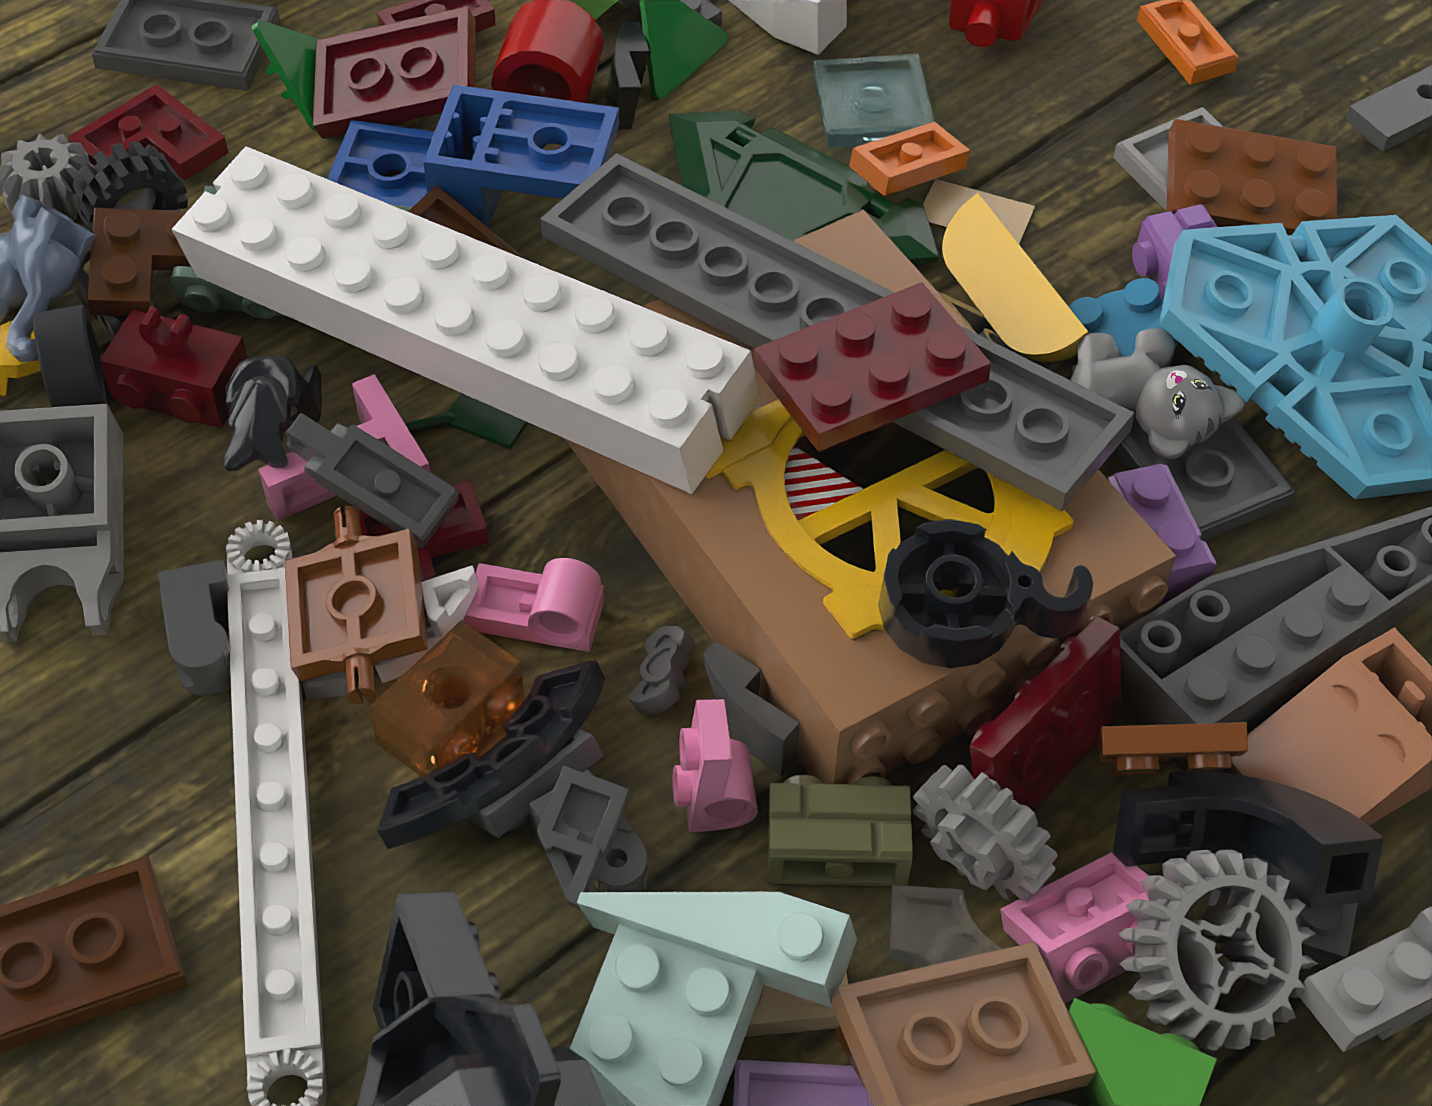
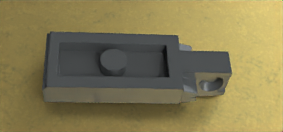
[286,413,459,549]

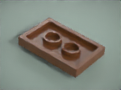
[1166,119,1338,235]

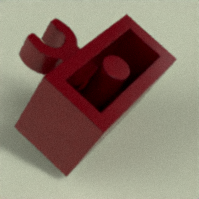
[100,306,247,428]

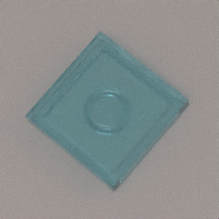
[812,54,934,148]

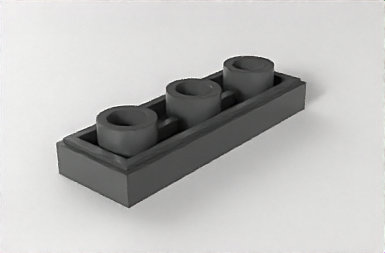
[1346,65,1432,151]

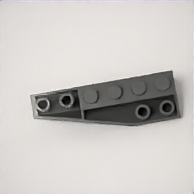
[1120,507,1432,771]

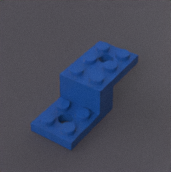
[327,85,619,228]

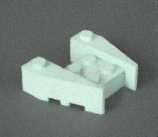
[570,892,857,1106]

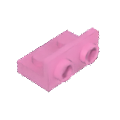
[1000,852,1149,1004]

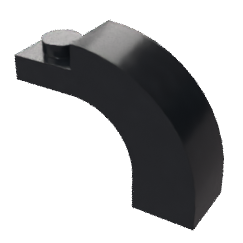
[1112,771,1384,909]

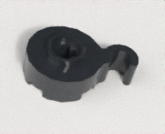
[878,519,1093,668]

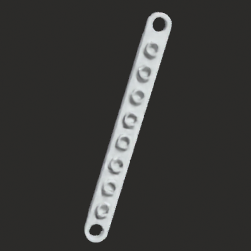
[226,520,327,1106]

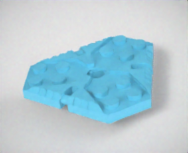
[1159,215,1432,499]

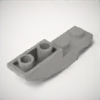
[1299,906,1432,1052]

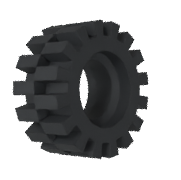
[72,141,188,232]

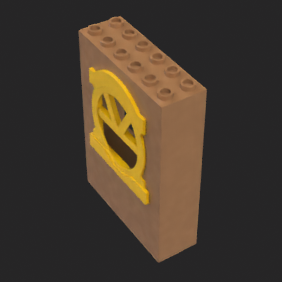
[564,210,1176,785]

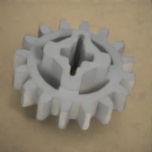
[913,765,1057,901]

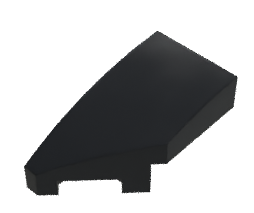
[606,22,649,129]

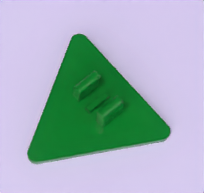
[639,0,728,100]
[252,20,320,131]

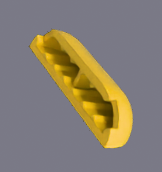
[942,193,1090,362]

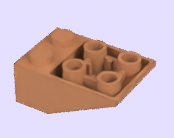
[1230,628,1432,826]

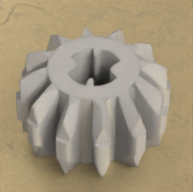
[0,133,94,220]

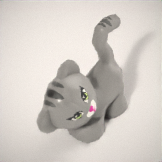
[1070,328,1244,459]

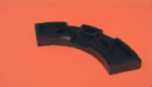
[377,660,605,849]

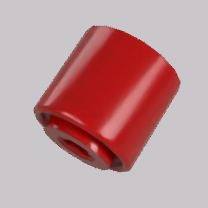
[491,0,604,103]

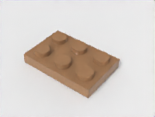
[830,942,1097,1106]

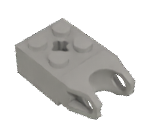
[0,404,124,642]

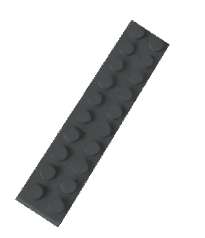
[540,153,1134,511]

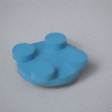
[1069,278,1178,357]

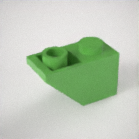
[1069,998,1217,1106]

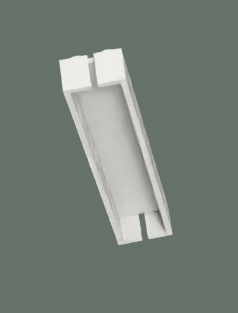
[172,146,760,494]

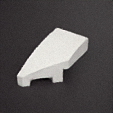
[375,565,479,683]

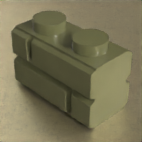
[768,775,913,887]

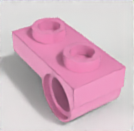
[463,558,605,652]
[673,699,758,833]

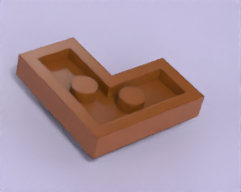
[1097,722,1248,777]

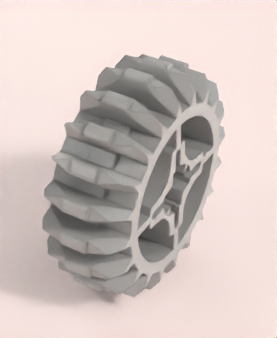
[1118,850,1318,1050]

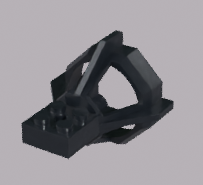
[357,892,636,1106]

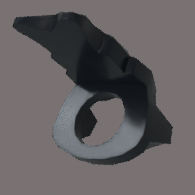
[223,355,322,471]

